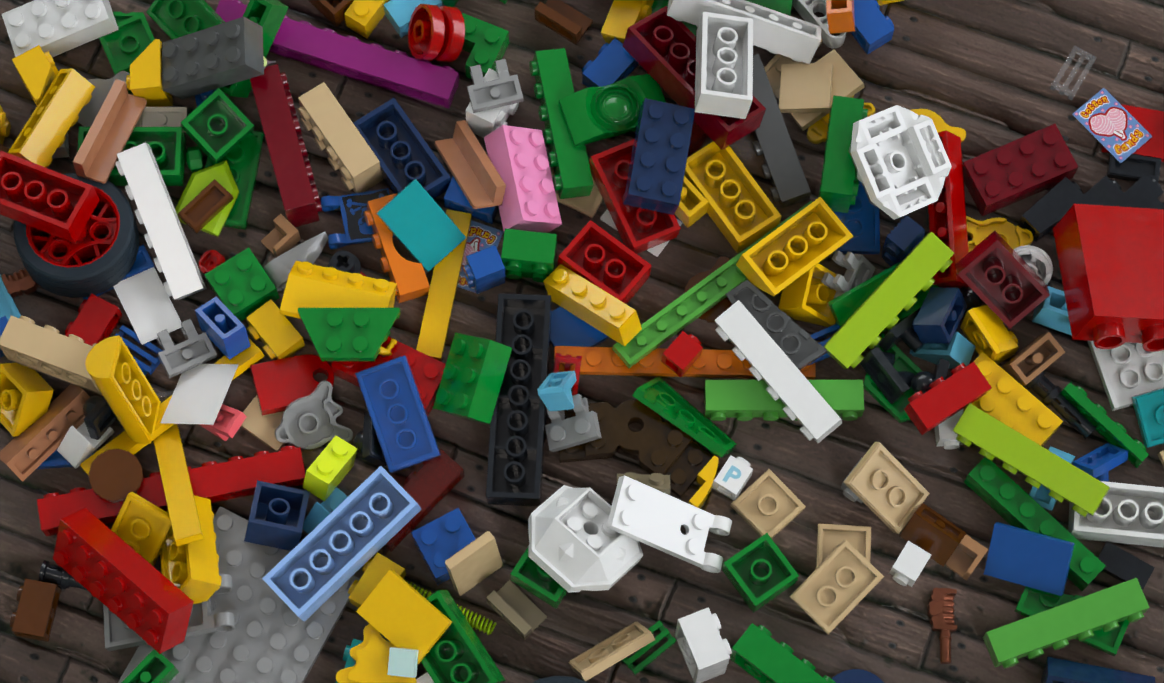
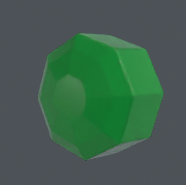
[186,146,204,173]

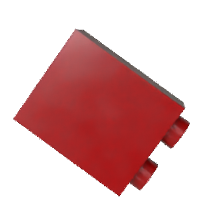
[1053,204,1164,352]

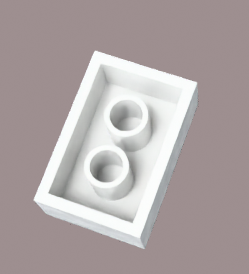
[675,607,732,683]

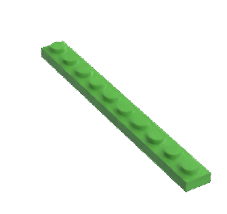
[612,201,812,368]

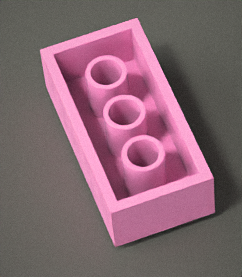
[484,125,562,233]

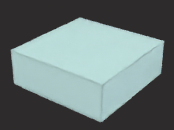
[387,647,419,678]

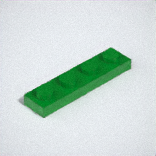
[1061,382,1149,468]

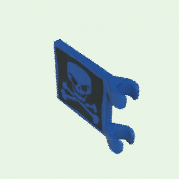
[321,188,396,250]

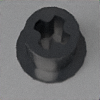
[328,250,361,274]

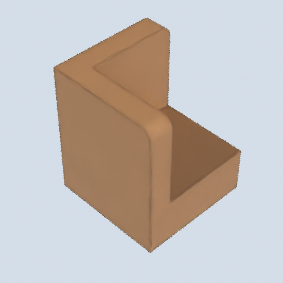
[261,214,301,257]
[946,534,988,581]

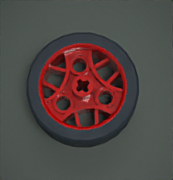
[13,173,139,298]

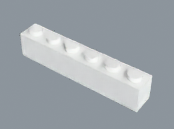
[667,0,822,64]
[115,143,207,300]
[715,300,842,443]

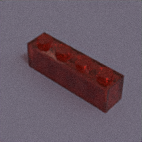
[384,449,465,552]

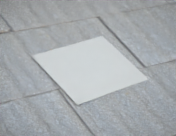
[160,364,239,425]

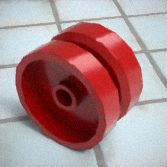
[408,4,465,62]

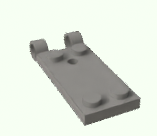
[103,574,235,651]

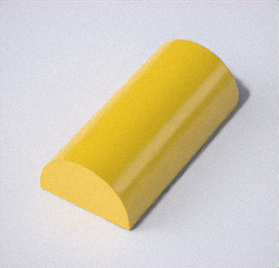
[85,335,161,444]

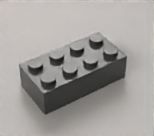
[162,17,264,99]

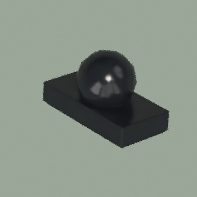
[911,359,950,394]
[83,396,117,440]
[354,410,387,467]

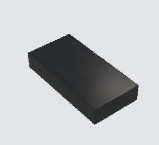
[1107,153,1161,183]
[1098,541,1155,590]

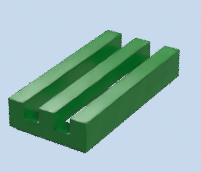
[622,620,677,676]

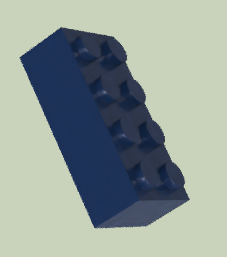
[353,98,451,199]
[623,98,695,215]

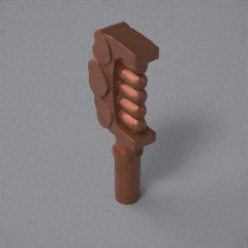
[1,252,66,298]
[927,588,957,664]

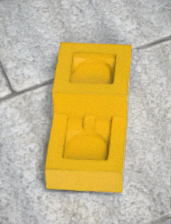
[688,455,719,509]

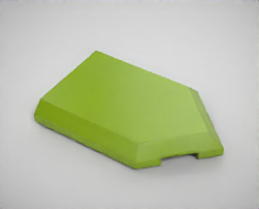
[175,160,240,237]

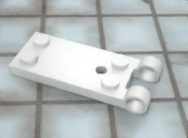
[606,475,732,573]

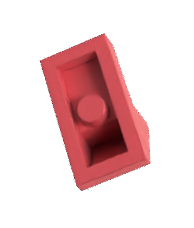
[198,404,247,441]

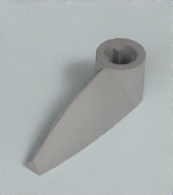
[263,231,328,291]

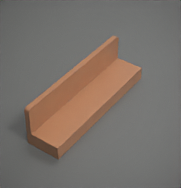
[73,79,147,184]
[434,120,506,209]
[0,384,90,482]

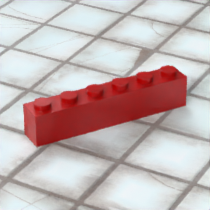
[928,130,969,288]

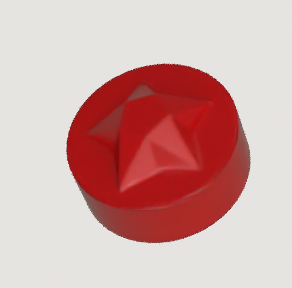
[198,250,225,274]

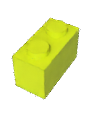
[303,435,358,502]

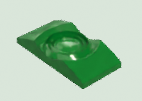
[559,74,666,147]

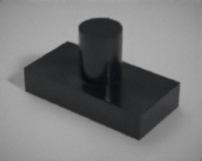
[879,308,925,353]

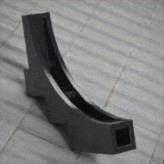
[1018,174,1164,242]

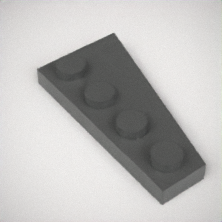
[726,280,827,370]

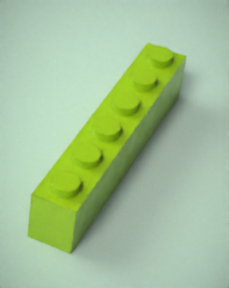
[823,232,954,369]
[953,403,1110,517]

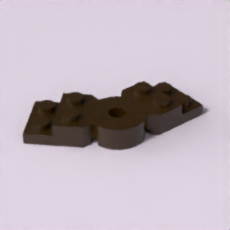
[558,399,713,498]

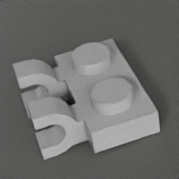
[467,59,524,113]
[821,250,876,299]
[156,319,217,379]
[545,394,602,452]

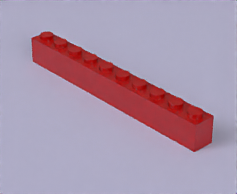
[37,446,306,536]

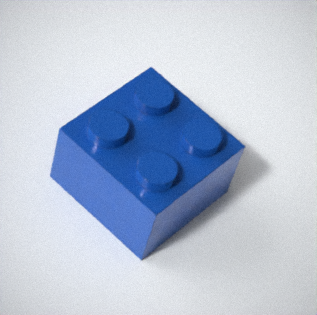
[411,507,476,586]

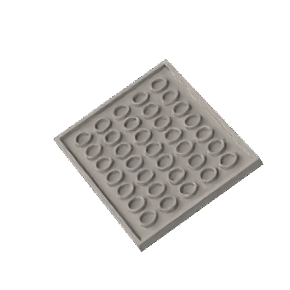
[118,506,360,683]

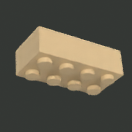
[298,82,383,193]
[0,315,103,396]

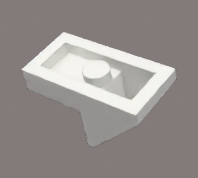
[57,422,114,469]

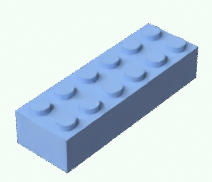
[262,466,422,622]

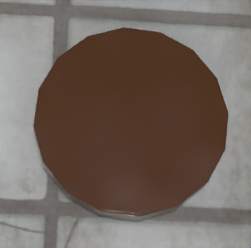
[89,449,143,503]

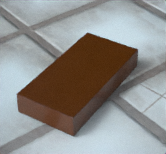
[178,179,234,234]

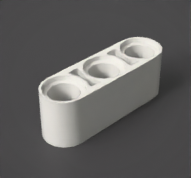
[792,0,847,49]

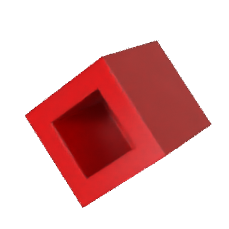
[661,331,703,378]

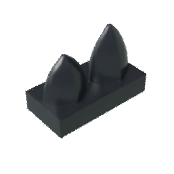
[860,347,915,405]

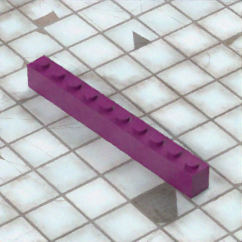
[215,0,459,109]

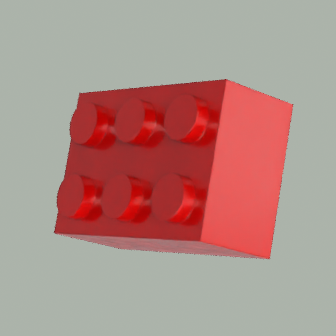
[557,220,652,304]

